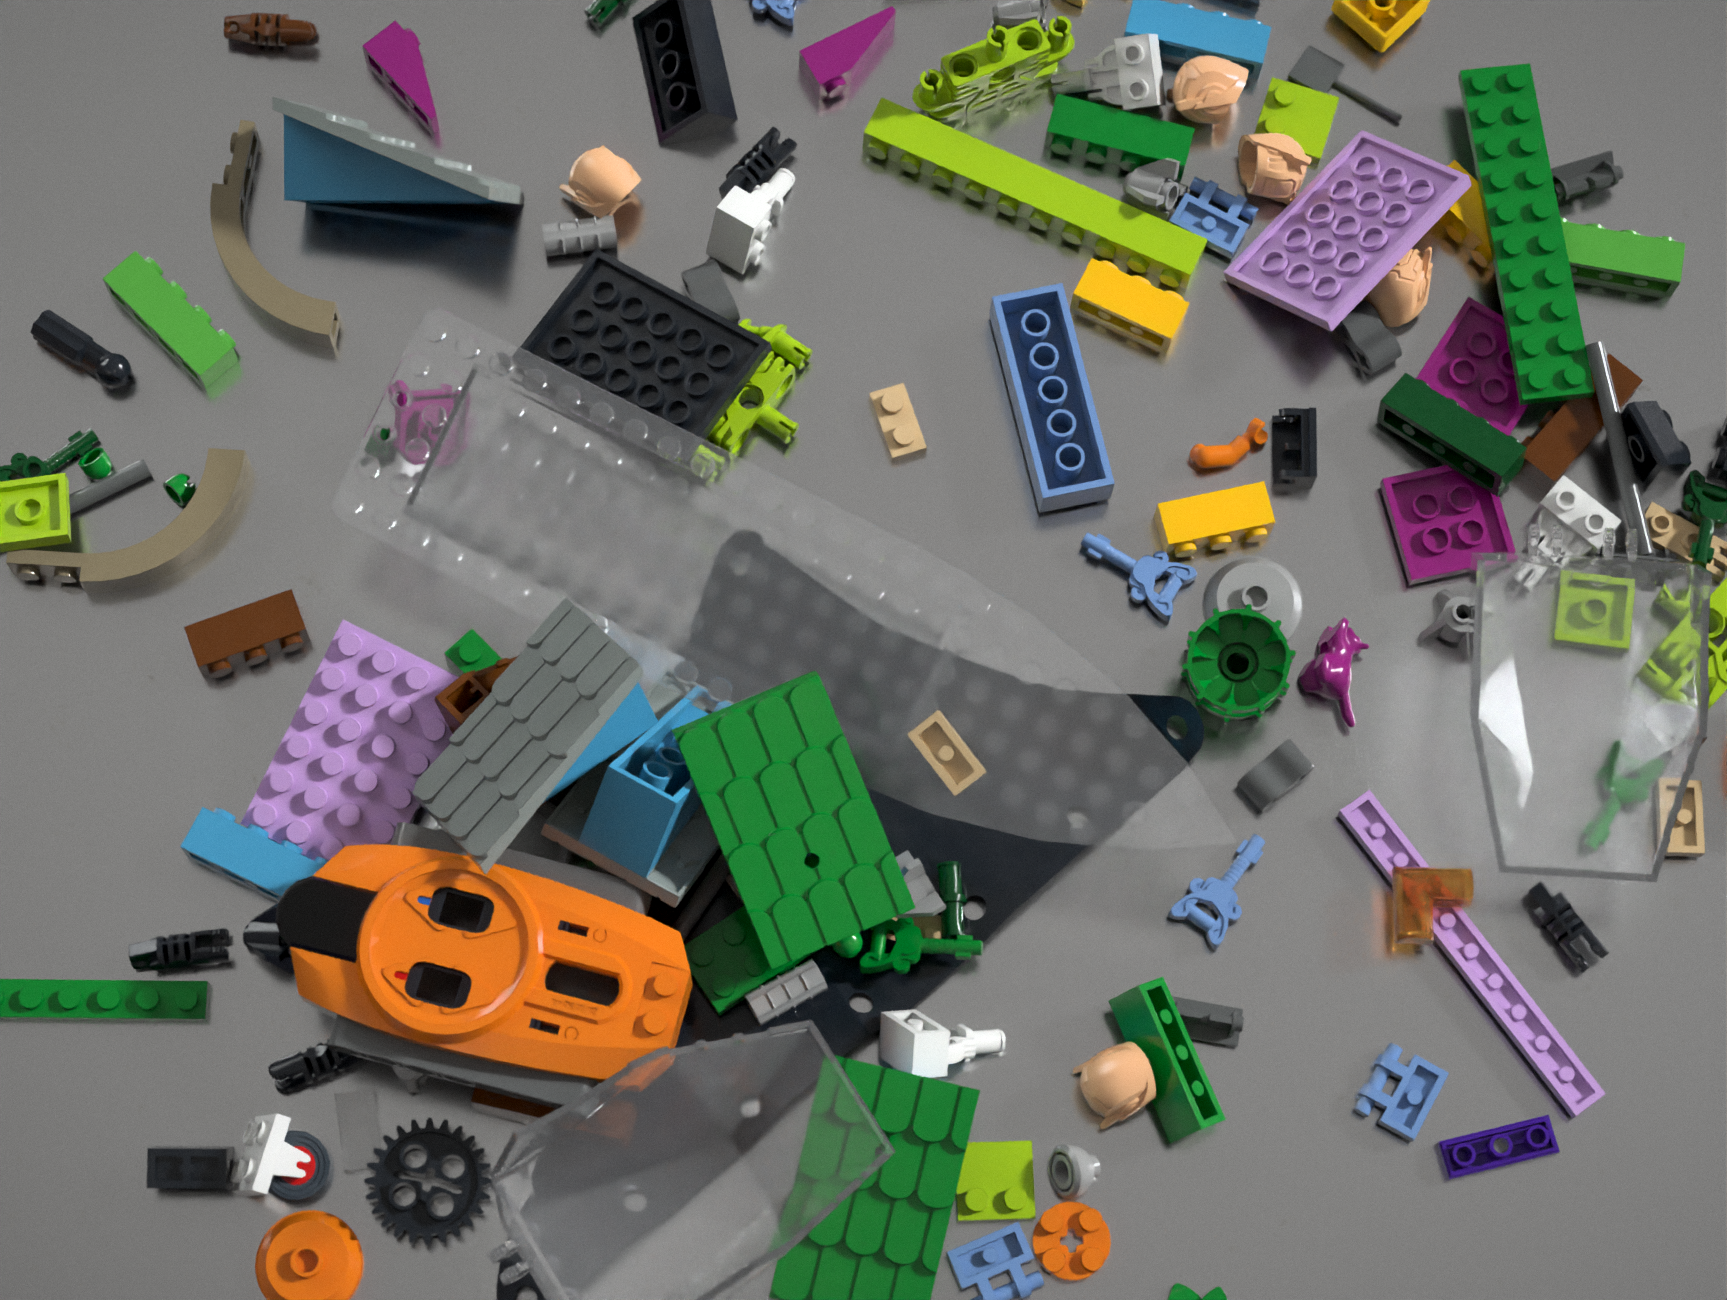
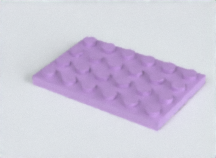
[1223,130,1472,332]
[240,619,459,861]

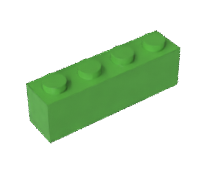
[1560,217,1685,296]
[102,250,238,389]

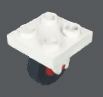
[231,1113,330,1201]

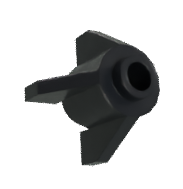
[243,903,295,973]

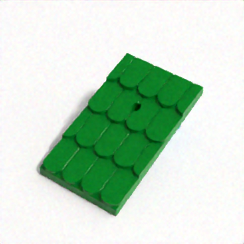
[671,670,916,969]
[769,1053,980,1300]

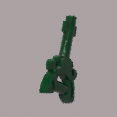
[0,428,99,482]
[1681,470,1727,571]

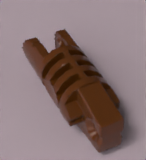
[224,12,318,46]

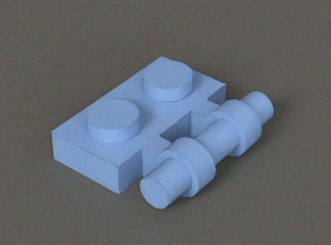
[1169,176,1259,259]
[1354,1043,1449,1142]
[946,1222,1044,1300]

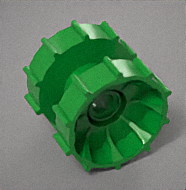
[1180,604,1296,725]

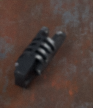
[719,127,798,200]
[1529,881,1609,973]
[129,928,229,970]
[268,1039,365,1094]

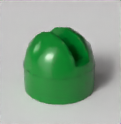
[78,448,112,480]
[163,473,196,506]
[831,933,863,958]

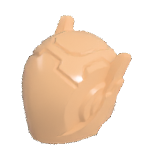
[1167,56,1248,125]
[1238,133,1312,205]
[559,145,642,218]
[1367,247,1433,327]
[1073,1041,1156,1129]

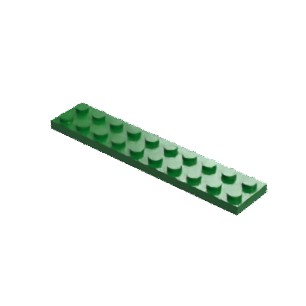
[1458,63,1595,405]

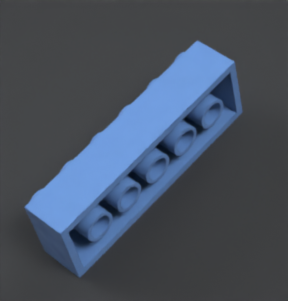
[989,283,1115,513]

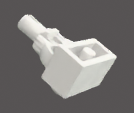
[1051,33,1166,110]
[706,168,795,274]
[1511,475,1621,592]
[879,1009,1006,1078]

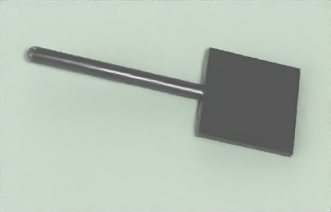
[1288,45,1402,121]

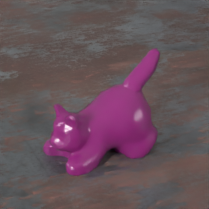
[1299,617,1369,727]

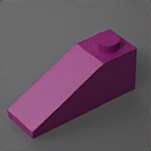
[799,6,896,100]
[362,21,439,134]

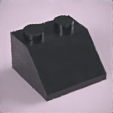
[1621,401,1692,492]

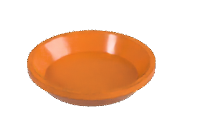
[255,1210,363,1300]

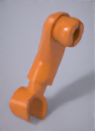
[1190,418,1268,469]

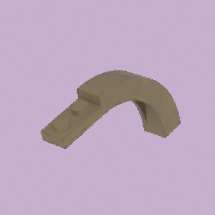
[210,120,340,349]
[6,448,250,593]

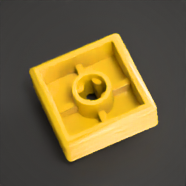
[1331,0,1430,53]

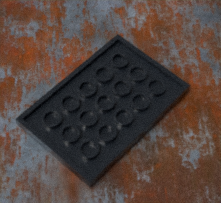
[512,249,772,462]

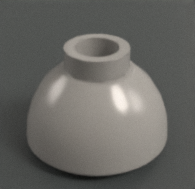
[1048,1144,1100,1199]

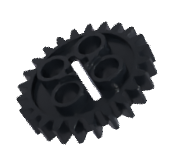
[364,1117,492,1247]

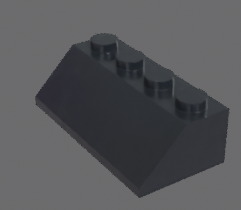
[632,0,738,145]

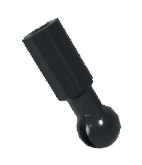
[30,310,132,389]

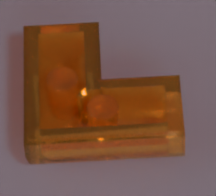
[1392,867,1474,944]

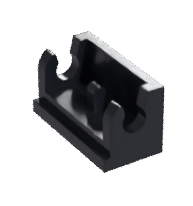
[1271,407,1317,489]
[147,1146,233,1189]

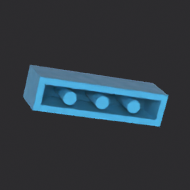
[1124,0,1271,79]
[180,807,328,908]

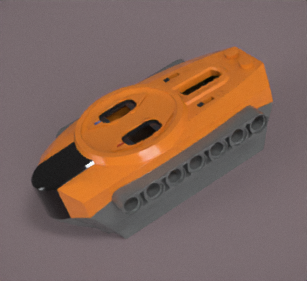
[275,822,693,1116]

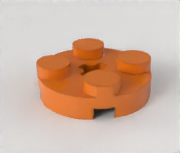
[1032,1202,1111,1282]

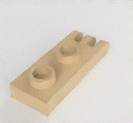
[1645,502,1727,582]

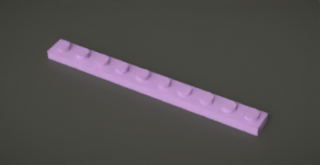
[1338,790,1606,1118]

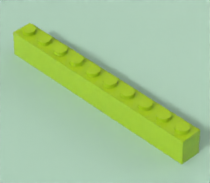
[862,97,1208,289]

